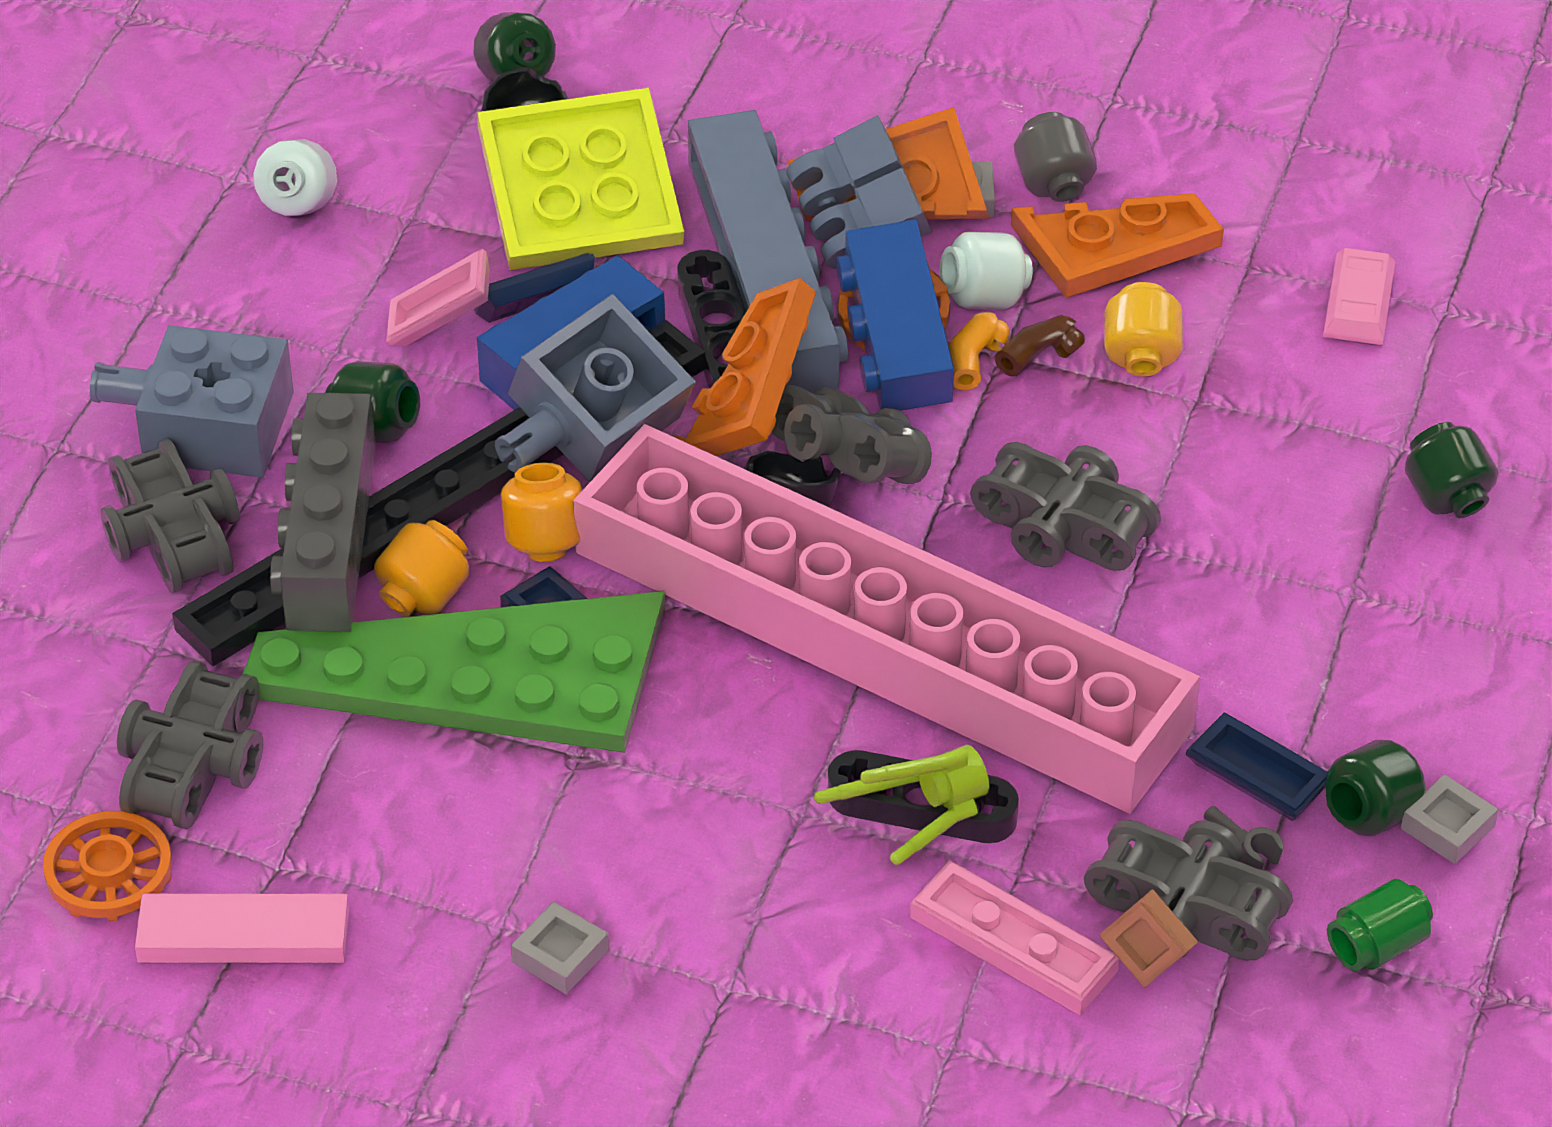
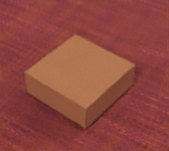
[1099,889,1198,988]

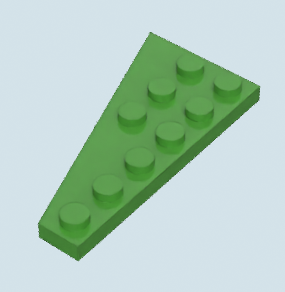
[243,591,665,753]

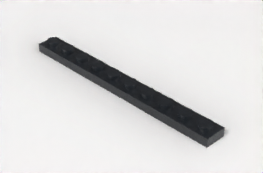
[172,320,706,666]

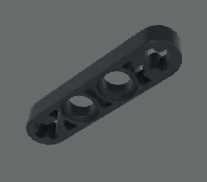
[677,250,746,388]

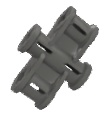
[772,385,932,484]
[100,438,240,593]
[970,442,1161,571]
[117,660,263,830]
[1083,820,1293,961]

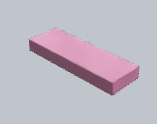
[910,860,1120,1015]
[135,894,349,963]

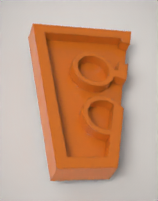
[787,107,990,221]
[1011,193,1224,298]
[674,278,816,456]

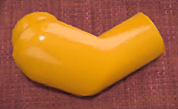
[948,312,1010,390]

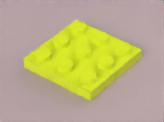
[477,88,684,270]

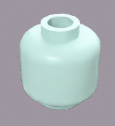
[253,139,337,216]
[939,232,1033,310]

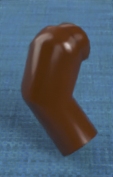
[995,315,1085,377]

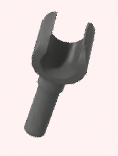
[1204,806,1284,870]

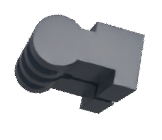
[786,115,932,269]

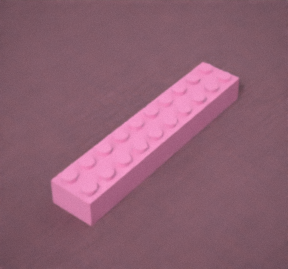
[573,424,1200,814]

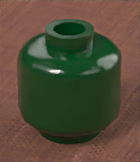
[473,12,556,81]
[325,361,420,443]
[1404,422,1498,518]
[1325,740,1426,836]

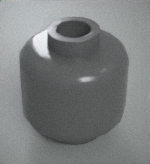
[1014,112,1097,202]

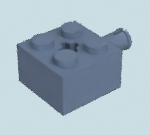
[495,294,696,482]
[90,325,294,478]

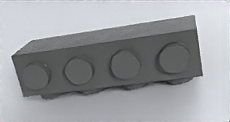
[270,393,376,632]

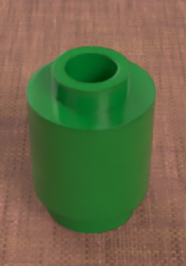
[1327,879,1433,971]

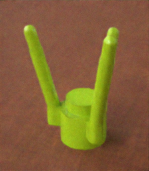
[814,745,989,865]

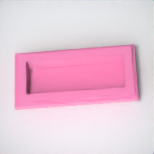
[1323,248,1396,345]
[386,249,490,346]

